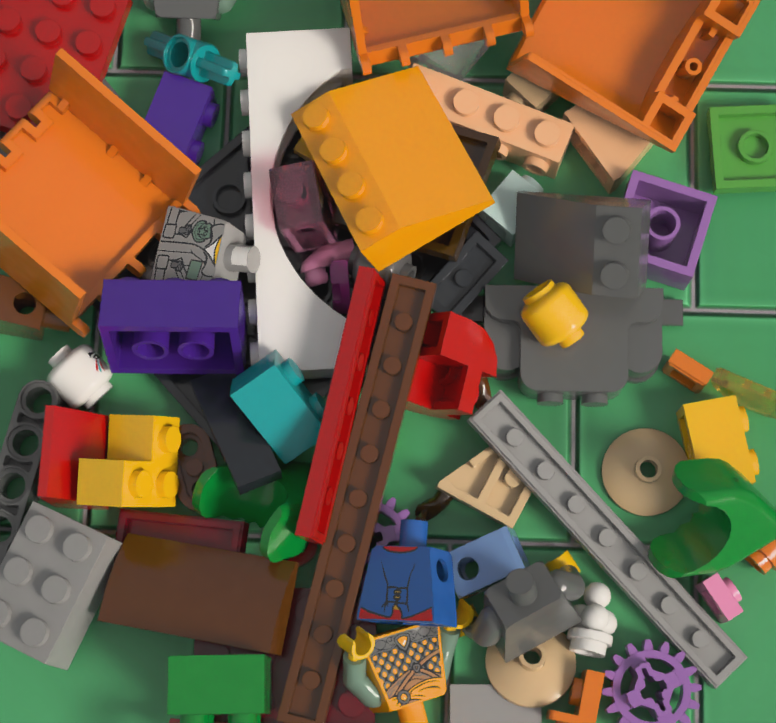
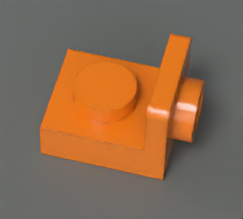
[546,669,605,723]

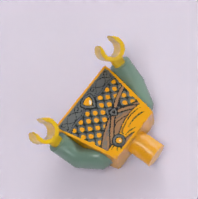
[337,598,474,723]

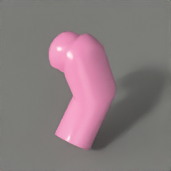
[301,238,355,287]

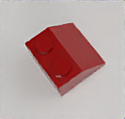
[37,405,109,510]

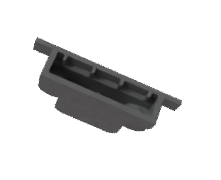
[461,285,683,407]

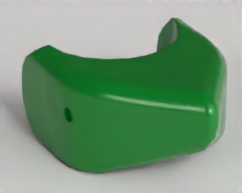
[647,458,776,578]
[192,460,312,563]

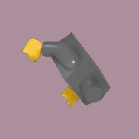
[459,550,585,663]

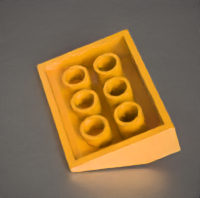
[291,66,495,272]

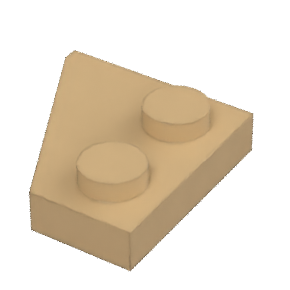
[435,446,532,529]

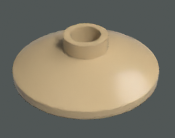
[601,428,688,516]
[485,632,576,708]

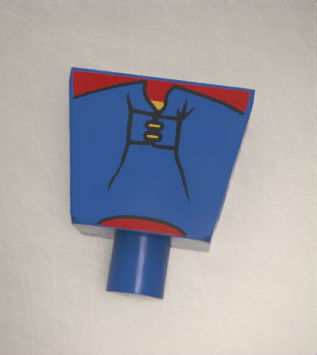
[357,519,457,628]

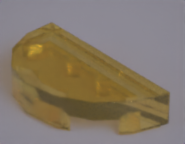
[711,367,776,419]

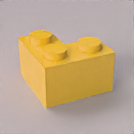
[77,414,181,507]

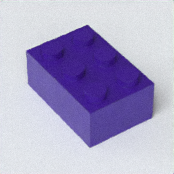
[98,277,248,375]

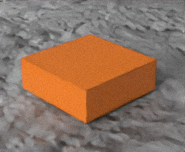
[662,348,714,394]

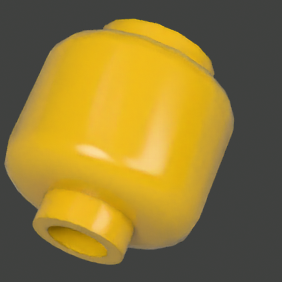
[521,279,589,349]

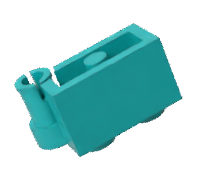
[230,349,326,464]

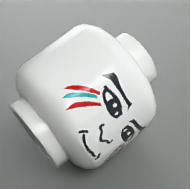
[47,344,113,410]

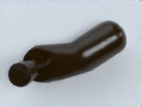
[415,490,453,521]

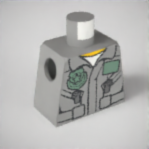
[151,206,260,281]

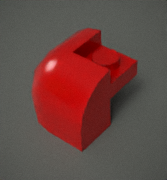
[406,311,498,420]

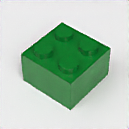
[167,654,272,723]

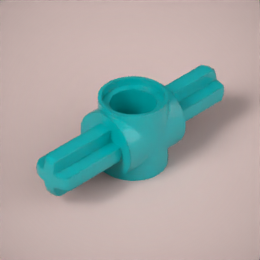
[144,31,241,86]

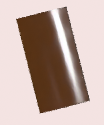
[97,533,299,655]

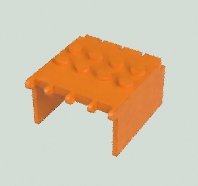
[340,0,535,76]
[0,48,202,338]

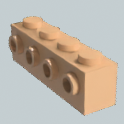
[412,63,575,179]

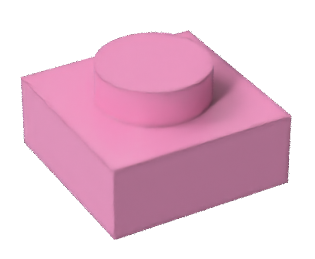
[695,572,744,624]

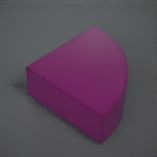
[330,260,350,314]

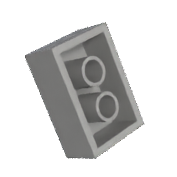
[0,501,123,670]

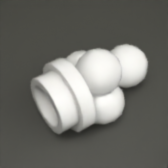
[566,582,617,658]

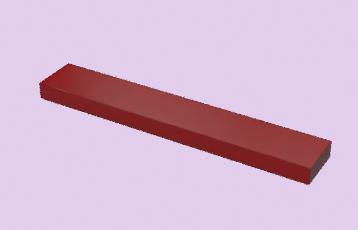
[294,266,386,545]

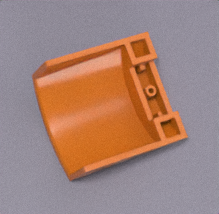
[506,0,761,153]

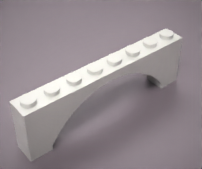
[239,28,368,379]

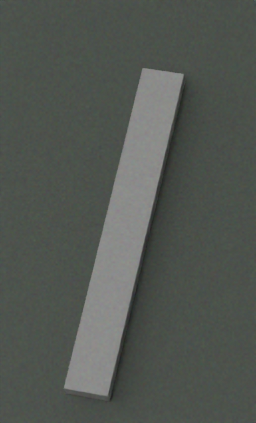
[467,390,748,689]

